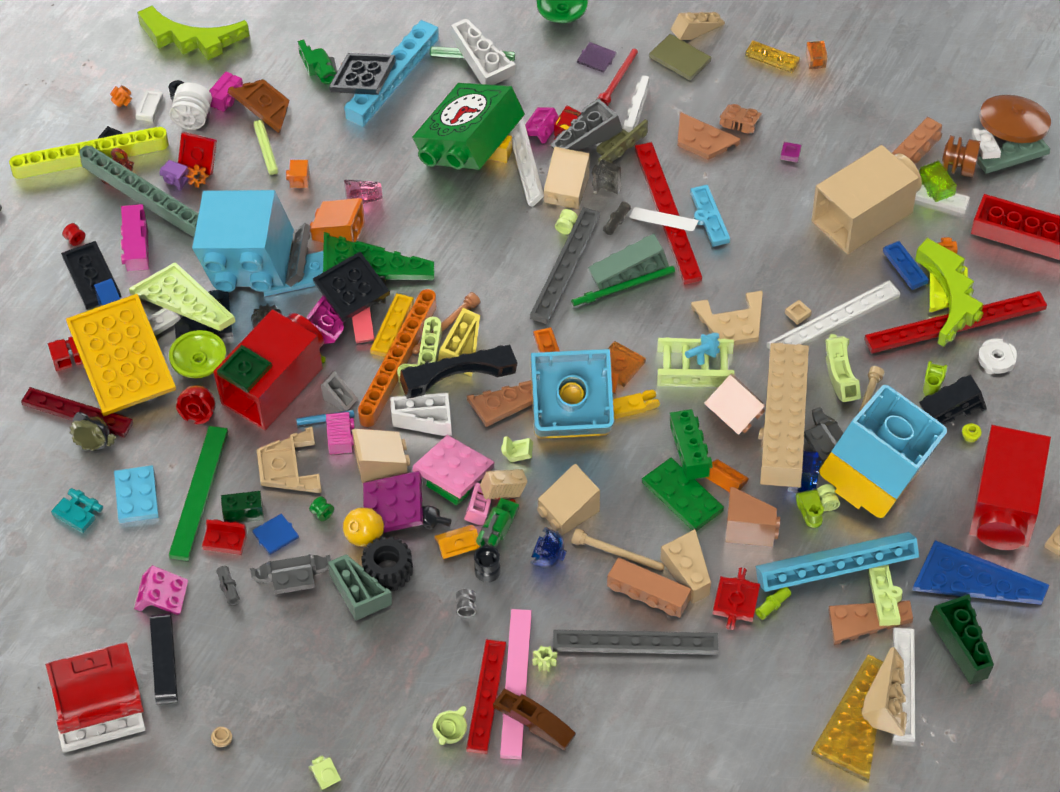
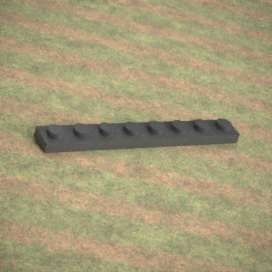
[530,207,600,324]
[553,630,718,655]

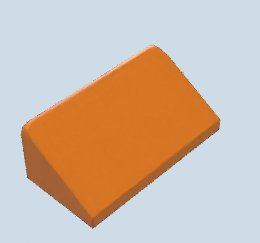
[705,459,749,492]

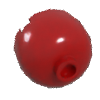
[176,385,215,424]

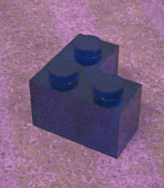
[788,450,821,493]

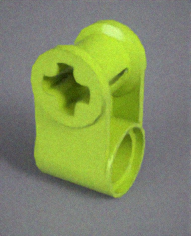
[923,361,948,396]
[796,489,824,528]

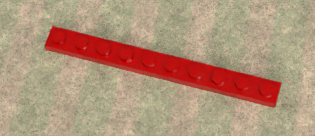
[635,142,702,285]
[864,291,1047,354]

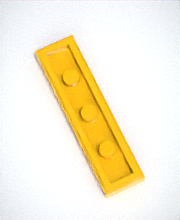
[370,293,414,357]

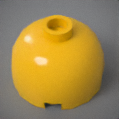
[343,507,384,547]

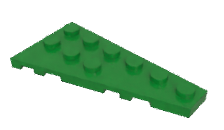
[323,232,434,280]

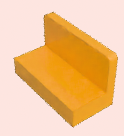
[434,525,480,559]

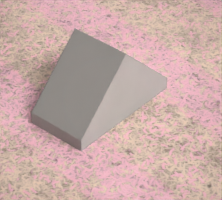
[321,371,358,411]

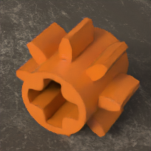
[110,85,132,107]
[185,165,209,188]
[937,237,958,254]

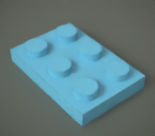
[114,465,159,524]

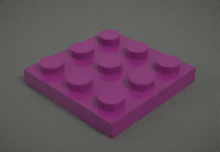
[363,471,423,533]

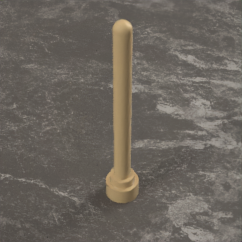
[858,366,885,413]
[571,528,664,571]

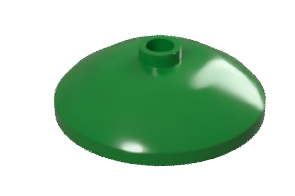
[537,0,588,23]

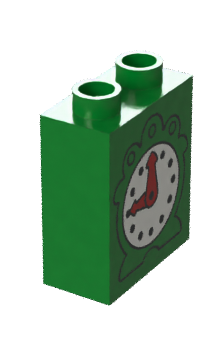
[412,83,525,170]

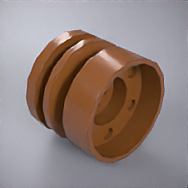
[942,135,981,178]

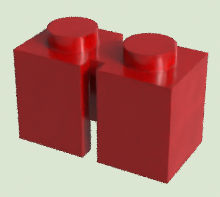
[47,336,83,372]

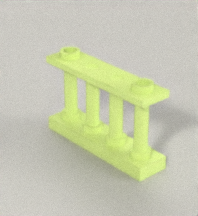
[657,337,734,387]

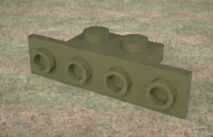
[596,119,648,172]

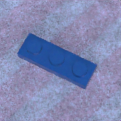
[883,241,929,290]

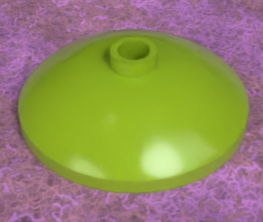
[169,330,226,378]

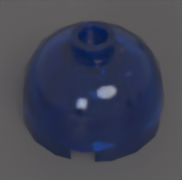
[530,527,567,568]

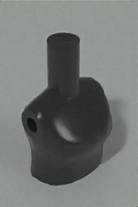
[421,505,452,530]

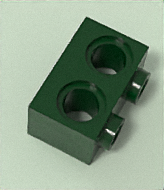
[221,491,264,523]

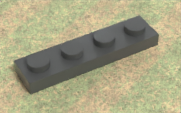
[285,223,311,287]

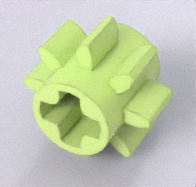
[532,646,557,672]

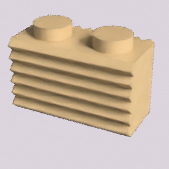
[480,469,528,500]

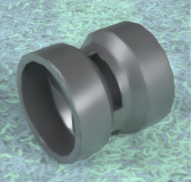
[456,589,477,617]

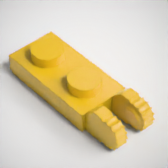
[613,390,660,419]

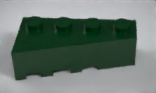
[929,594,994,685]

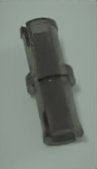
[603,201,631,235]

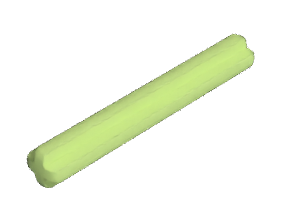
[254,120,278,175]

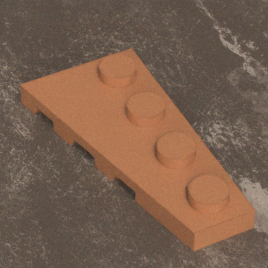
[467,380,532,427]
[828,601,913,645]

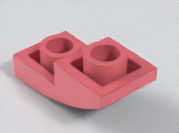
[352,307,375,344]

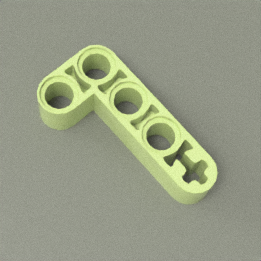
[397,317,442,386]

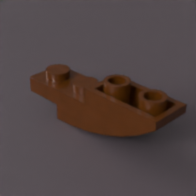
[493,688,576,751]

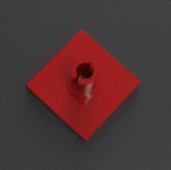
[178,132,217,176]

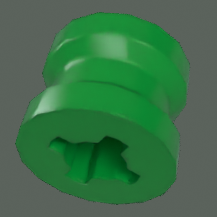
[309,496,334,522]

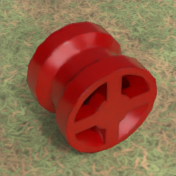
[62,223,86,246]

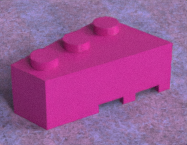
[121,204,149,272]

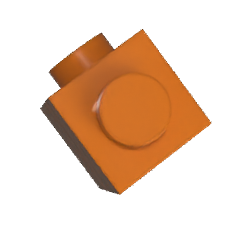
[286,160,310,188]

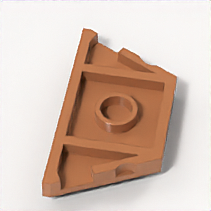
[678,112,740,160]

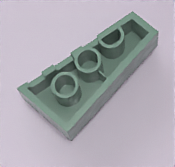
[588,234,669,290]

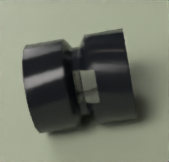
[474,546,500,582]

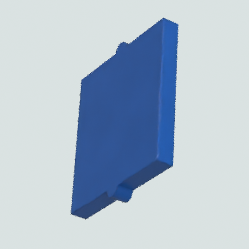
[252,513,299,555]

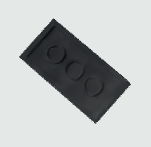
[61,241,121,310]

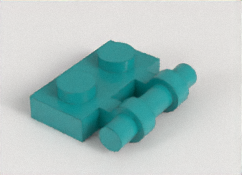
[51,488,103,533]

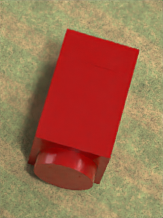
[213,309,324,431]
[969,425,1051,550]

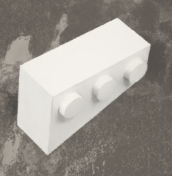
[390,393,452,437]

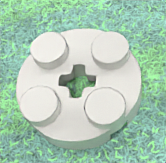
[978,339,1017,374]

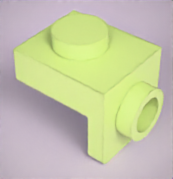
[501,436,533,463]
[308,755,341,790]

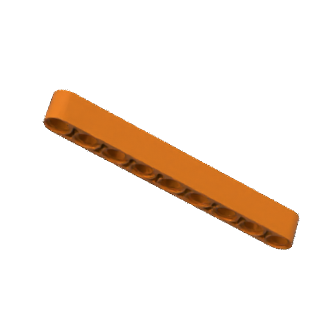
[358,289,437,427]

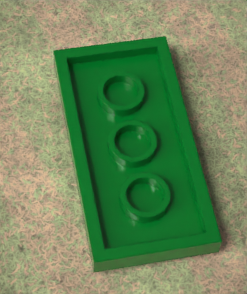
[642,457,724,531]

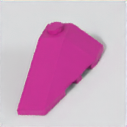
[306,296,344,344]

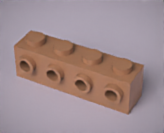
[892,117,942,164]
[607,557,691,618]

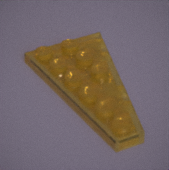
[811,654,883,783]

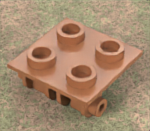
[719,104,762,134]

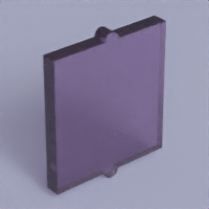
[577,42,617,73]

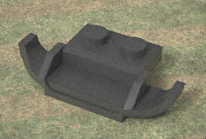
[804,407,843,464]
[250,554,331,595]

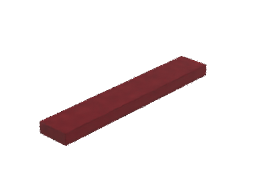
[21,387,133,438]

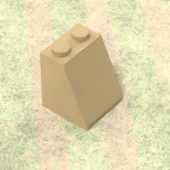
[544,147,590,209]
[352,429,410,483]
[537,464,600,536]

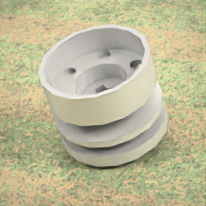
[169,82,212,130]

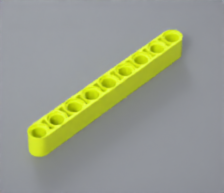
[9,127,169,179]

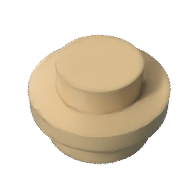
[211,727,232,747]

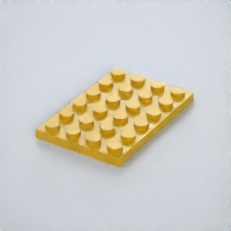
[66,294,176,416]

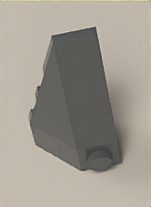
[551,98,623,151]

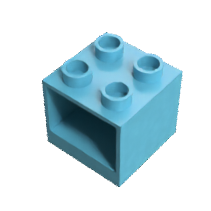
[192,190,294,292]

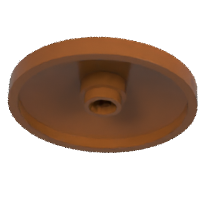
[979,95,1051,143]

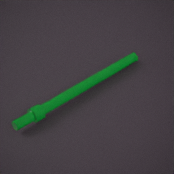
[571,265,675,307]

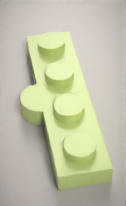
[868,565,903,626]

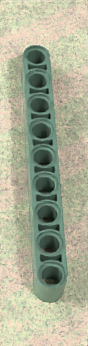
[80,146,199,237]

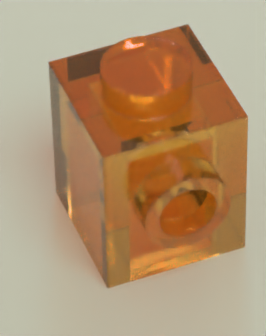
[805,41,827,69]

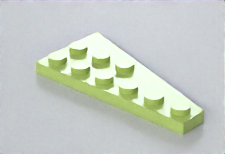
[129,262,236,331]

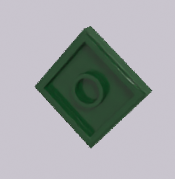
[217,345,272,393]

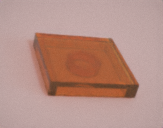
[608,341,646,387]

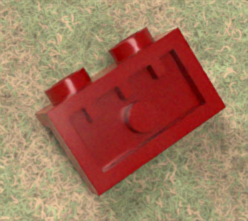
[202,519,247,555]

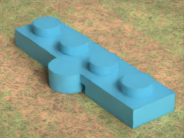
[690,185,730,247]

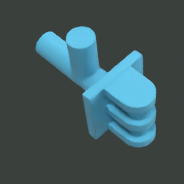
[685,333,720,365]

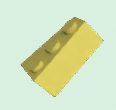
[438,308,480,377]

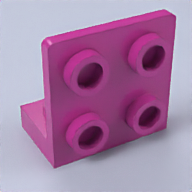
[134,565,188,615]

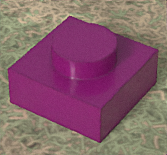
[780,142,802,163]

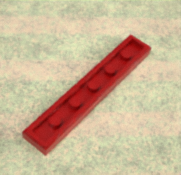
[466,639,506,754]

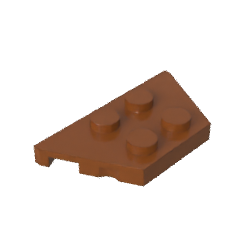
[227,79,290,133]

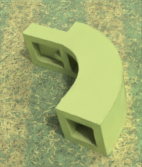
[825,336,861,402]

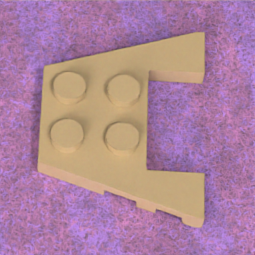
[691,291,763,345]
[256,426,322,493]

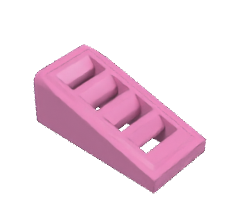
[464,482,491,526]

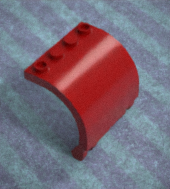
[45,642,144,734]

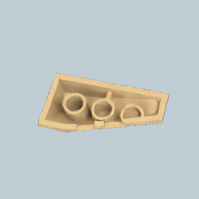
[862,647,907,736]

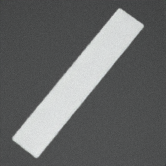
[630,207,698,231]

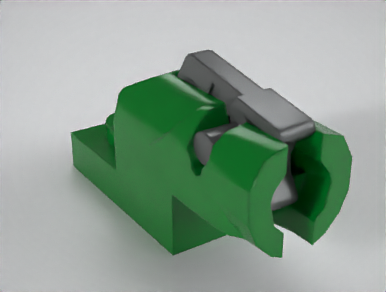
[297,39,337,84]
[476,498,519,547]

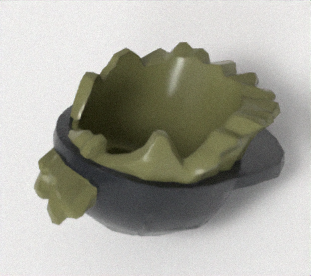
[70,412,117,451]

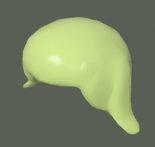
[432,706,467,745]

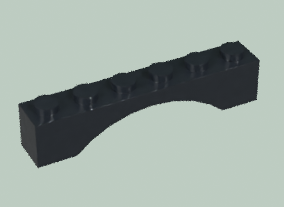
[400,345,518,399]

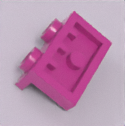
[525,107,559,144]

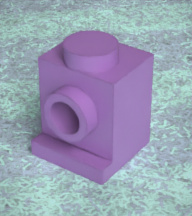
[160,160,189,191]

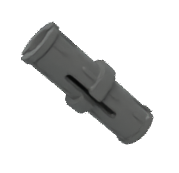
[216,566,240,605]

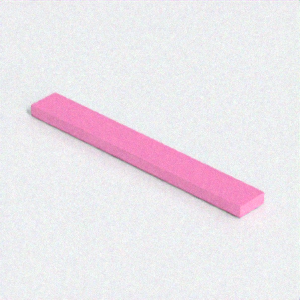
[500,609,532,759]

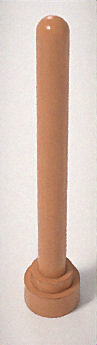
[412,292,481,355]

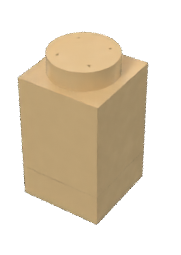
[811,145,922,254]

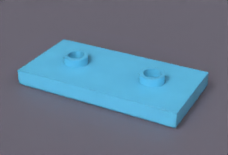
[263,251,323,297]

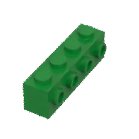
[670,409,713,480]

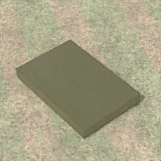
[649,34,711,81]

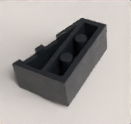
[919,374,987,424]

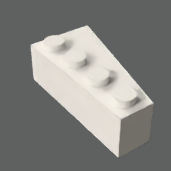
[451,18,516,85]

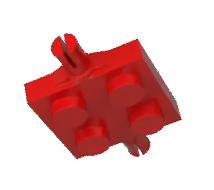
[713,567,760,630]

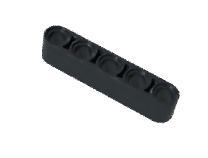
[150,613,178,705]

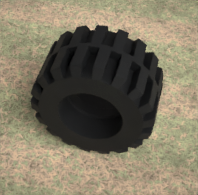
[361,536,413,591]

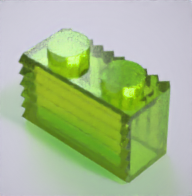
[919,160,957,202]

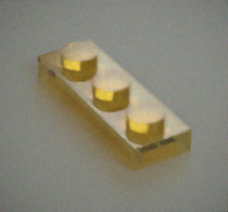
[745,41,800,73]

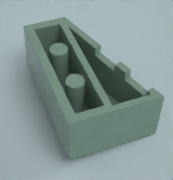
[328,554,392,621]

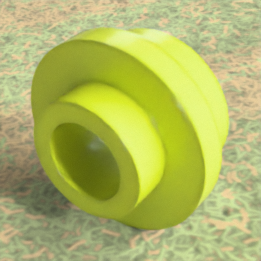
[962,423,982,442]

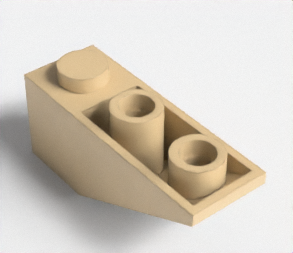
[670,12,725,40]

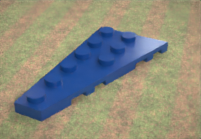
[912,540,1049,605]

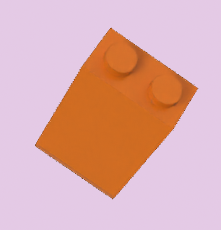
[310,198,365,243]

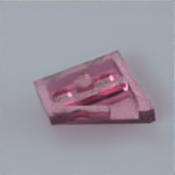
[344,180,383,204]

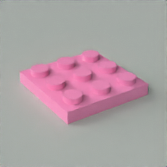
[412,435,495,499]

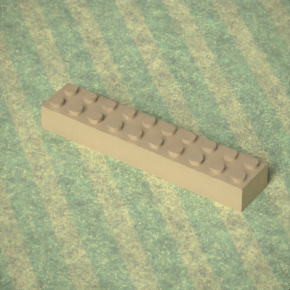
[760,343,809,487]

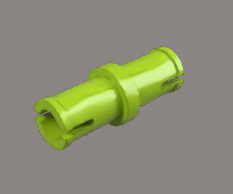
[755,587,791,620]

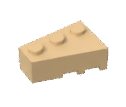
[660,529,711,603]

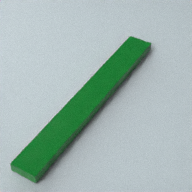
[169,426,228,561]

